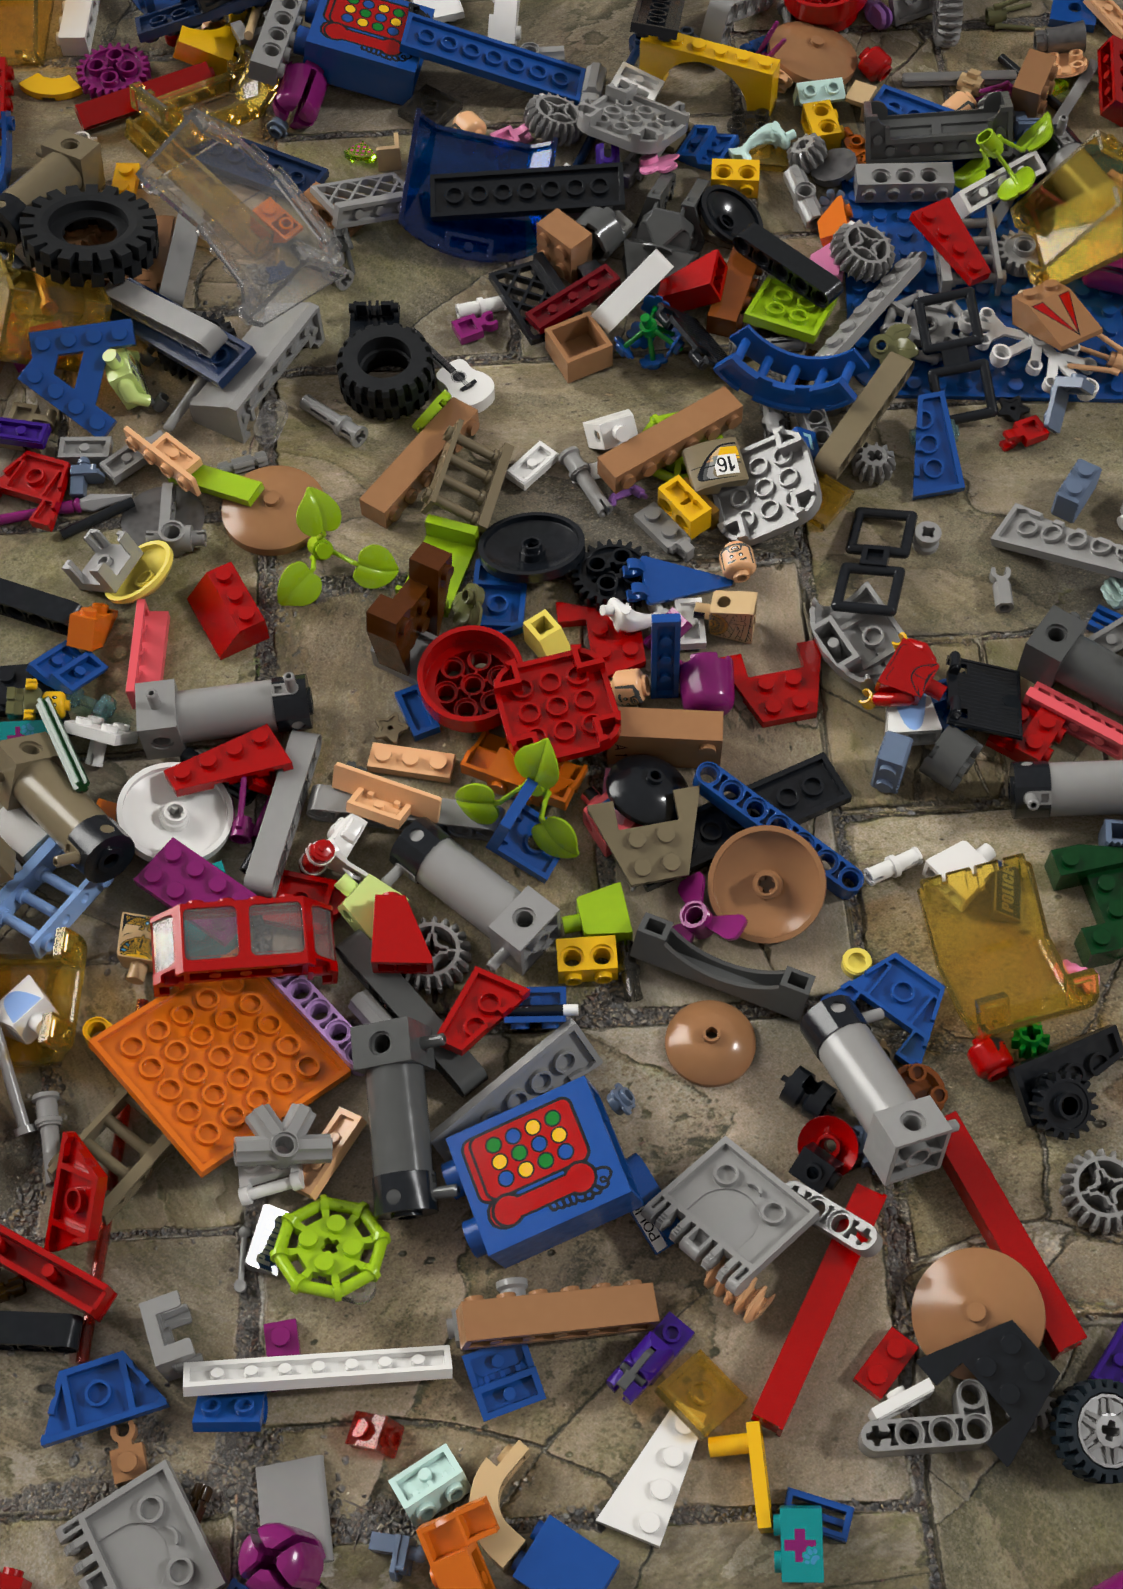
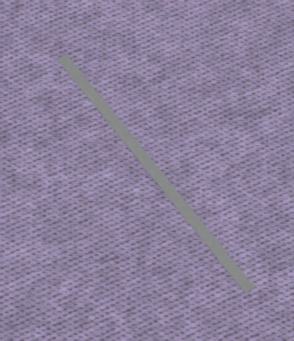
[977,59,1098,253]

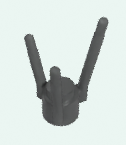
[317,228,356,275]

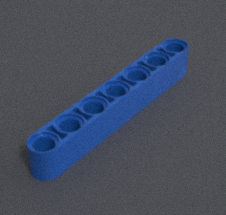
[692,761,864,900]

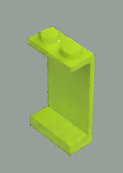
[395,514,479,618]

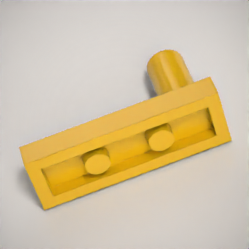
[708,1421,773,1534]

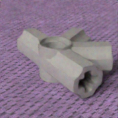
[233,1103,333,1170]

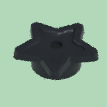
[997,396,1030,422]

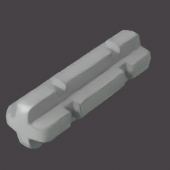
[217,451,268,474]

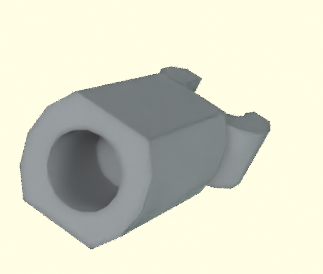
[989,567,1014,613]

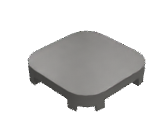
[577,83,690,154]
[712,426,822,546]

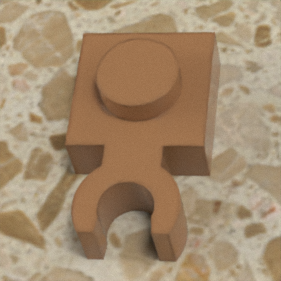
[109,1420,149,1487]

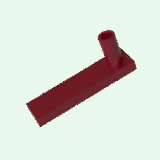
[525,263,621,335]

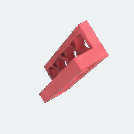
[126,599,170,709]
[1022,681,1123,760]

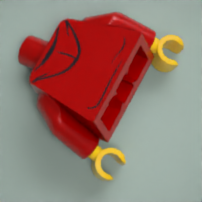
[858,632,947,710]

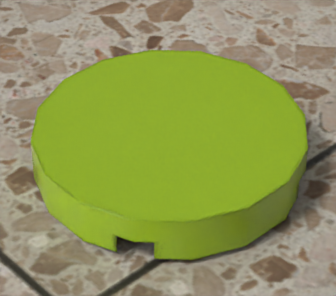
[412,389,452,433]

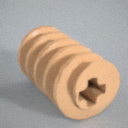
[704,1256,776,1324]

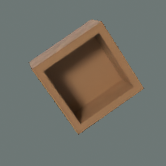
[1011,48,1058,118]
[536,208,592,284]
[545,311,613,383]

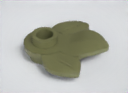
[869,323,919,365]
[452,583,485,628]

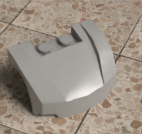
[809,581,909,691]

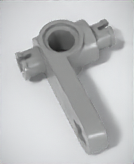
[146,482,207,557]

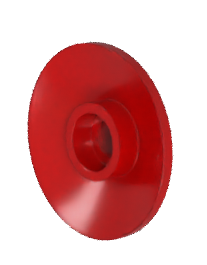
[797,1115,859,1175]

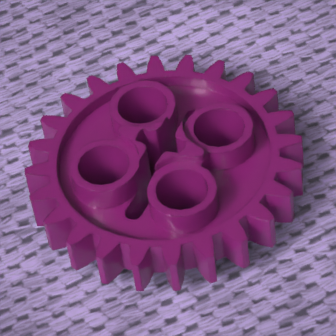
[76,42,152,99]

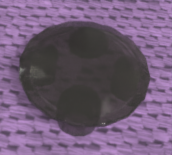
[727,108,773,138]

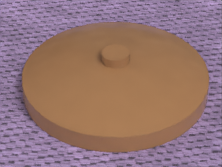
[767,21,858,85]
[221,465,323,556]
[707,825,827,944]
[911,1247,1046,1381]

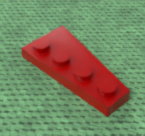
[909,197,991,287]
[164,724,293,797]

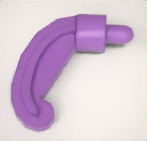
[608,485,648,507]

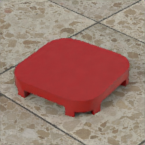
[494,644,621,763]

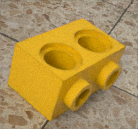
[801,99,845,151]
[711,158,760,199]
[658,474,712,540]
[556,935,618,986]

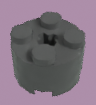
[576,206,626,264]
[919,725,984,793]

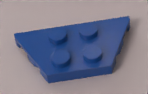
[473,559,527,638]
[40,1351,170,1448]

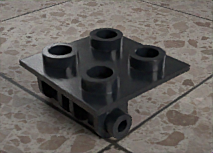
[349,300,400,338]

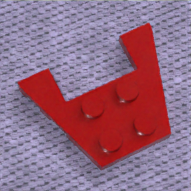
[0,450,71,532]
[556,602,646,678]
[720,640,821,728]

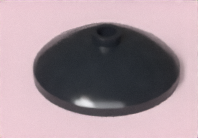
[700,185,763,246]
[606,754,688,826]

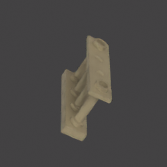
[421,418,514,538]
[47,1085,176,1226]

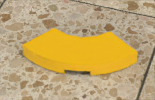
[18,73,83,101]

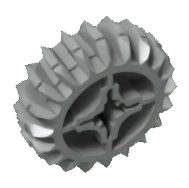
[932,0,964,48]
[523,92,583,146]
[829,219,896,284]
[401,915,472,995]
[1059,1148,1123,1236]

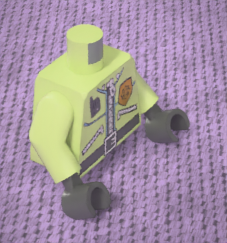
[102,347,170,413]

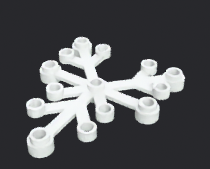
[957,275,1099,402]

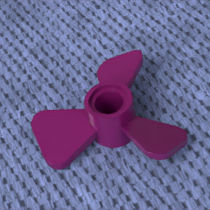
[673,872,748,943]

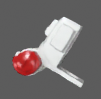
[298,813,369,884]

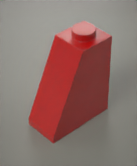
[656,249,728,316]
[371,892,434,974]

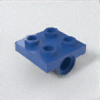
[192,1391,268,1432]

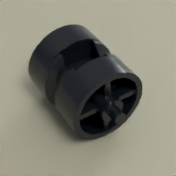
[779,1065,838,1120]

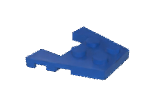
[820,952,946,1065]

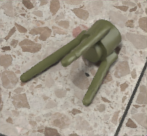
[985,0,1035,31]

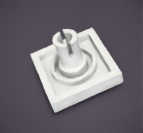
[64,715,138,767]

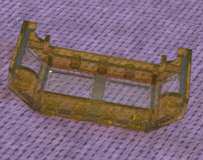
[129,44,279,146]

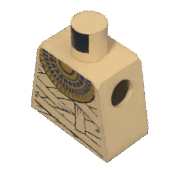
[694,590,758,644]

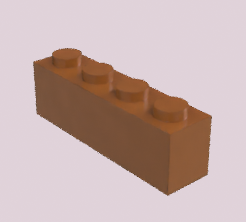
[706,246,764,337]

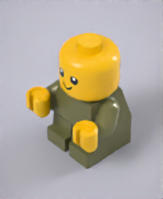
[5,678,71,721]

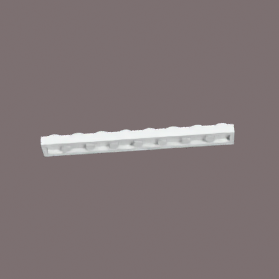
[183,1345,453,1397]

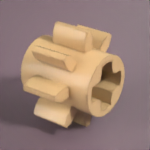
[956,68,985,97]

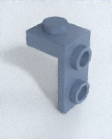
[1044,373,1095,433]

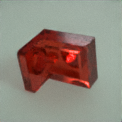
[345,1411,404,1459]

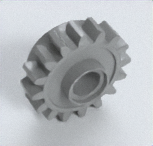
[997,228,1051,277]

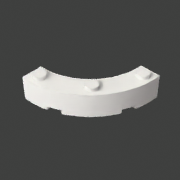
[488,0,521,46]

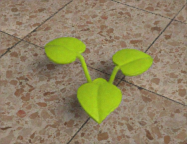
[954,111,1054,202]
[277,487,399,606]
[455,738,580,859]

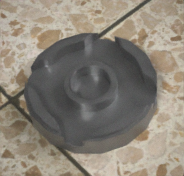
[811,148,858,187]

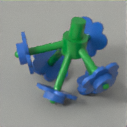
[614,295,685,370]

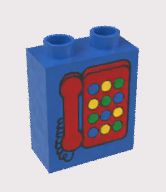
[293,0,435,107]
[441,1075,645,1269]

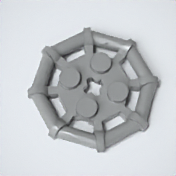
[880,290,970,366]

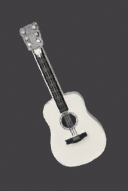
[412,328,495,413]

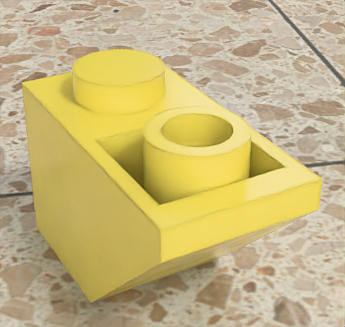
[523,609,570,658]

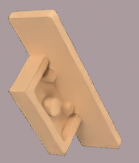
[123,426,203,497]
[332,762,442,830]

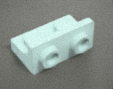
[792,77,846,106]
[388,1443,471,1527]

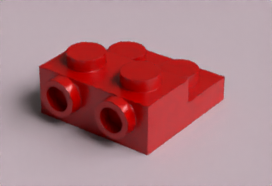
[986,703,1067,762]

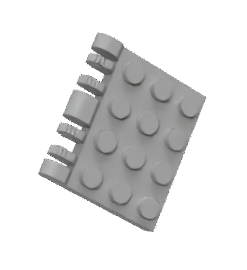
[641,1135,820,1296]
[55,1459,229,1589]

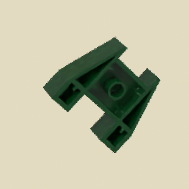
[1044,844,1123,969]

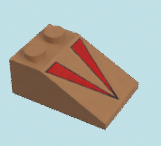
[1012,279,1103,351]

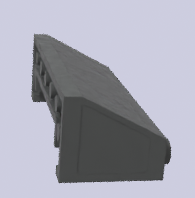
[864,91,1013,164]

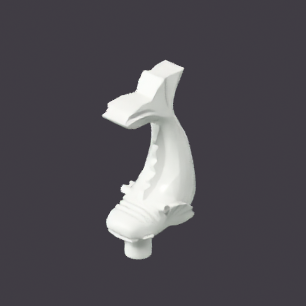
[599,597,669,632]

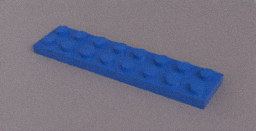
[399,12,586,106]

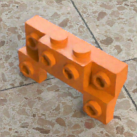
[460,731,588,811]
[416,1496,500,1589]

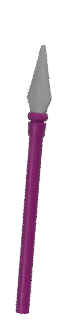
[0,494,132,525]

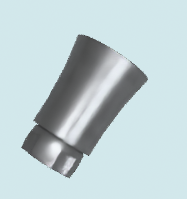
[1033,20,1086,54]

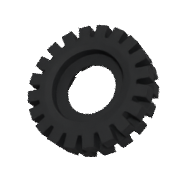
[19,184,159,288]

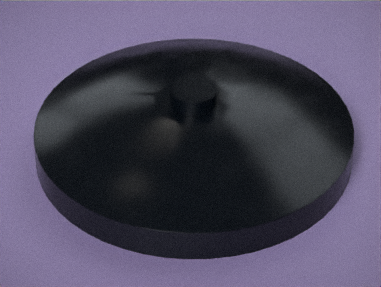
[478,512,586,584]

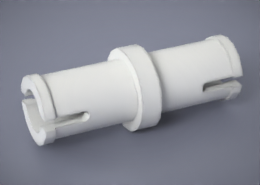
[455,296,507,319]
[863,847,923,886]

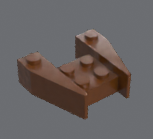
[366,542,454,676]

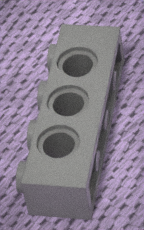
[853,162,955,203]

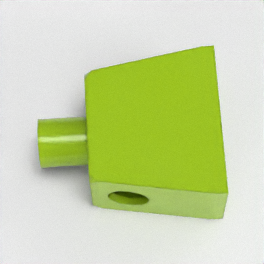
[561,882,633,946]

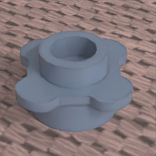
[607,1083,636,1115]

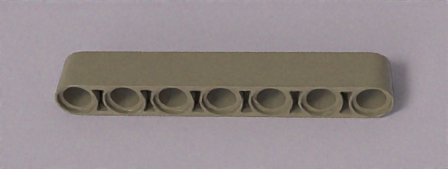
[814,351,915,480]

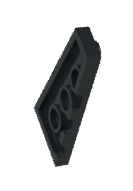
[1007,1024,1123,1127]

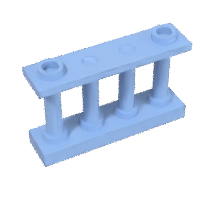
[0,837,114,960]

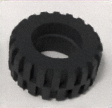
[336,322,436,421]

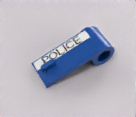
[626,1153,680,1255]

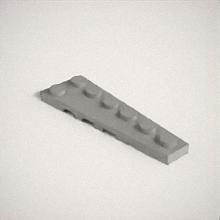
[990,503,1123,579]
[430,1017,603,1162]

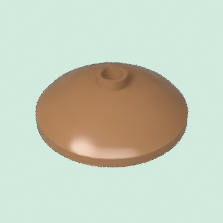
[665,1000,756,1087]

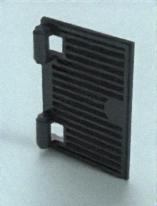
[655,302,728,371]
[946,651,1023,741]

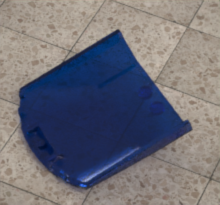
[398,108,558,263]

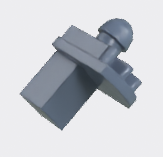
[1013,111,1040,141]
[70,456,105,500]
[368,1531,427,1582]

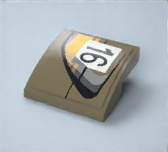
[681,437,749,495]

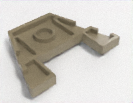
[587,785,700,887]

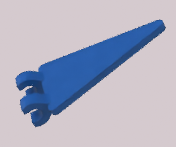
[622,556,733,606]

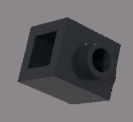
[788,1142,844,1194]

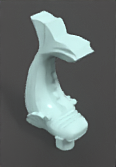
[728,121,797,160]

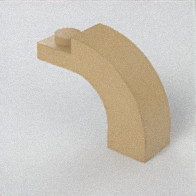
[469,1440,530,1573]

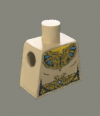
[117,912,174,985]

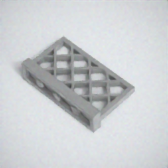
[310,172,423,229]

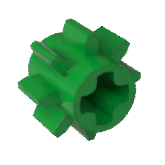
[1011,1022,1050,1059]

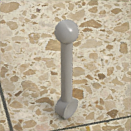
[234,1226,251,1293]

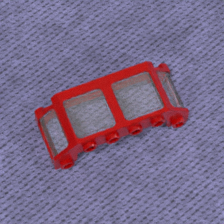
[150,894,338,997]

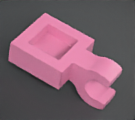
[490,123,533,155]

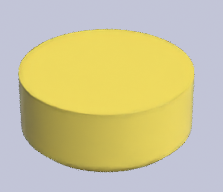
[841,948,872,979]

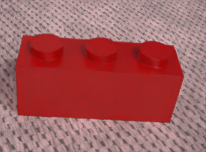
[187,562,270,660]

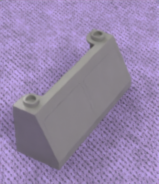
[189,302,325,444]

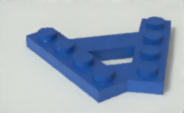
[17,318,136,437]

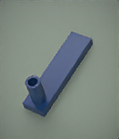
[650,613,681,699]

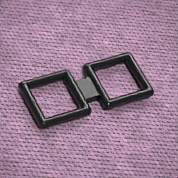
[913,287,998,425]
[831,507,918,617]

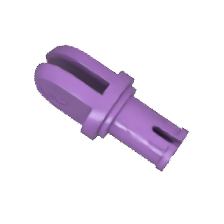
[862,0,893,30]

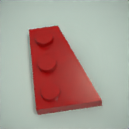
[437,966,530,1056]

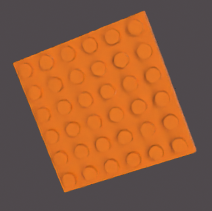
[89,948,351,1178]

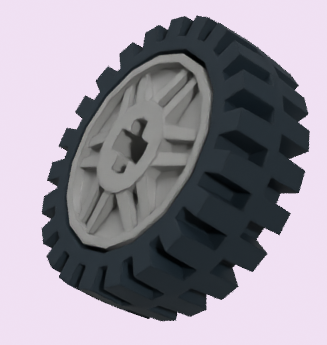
[1050,1379,1123,1484]

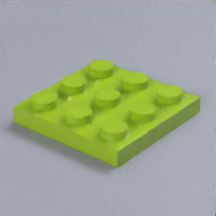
[743,274,838,344]

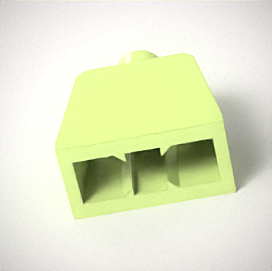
[334,873,409,941]

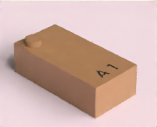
[607,706,724,768]

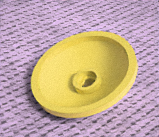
[104,540,173,604]

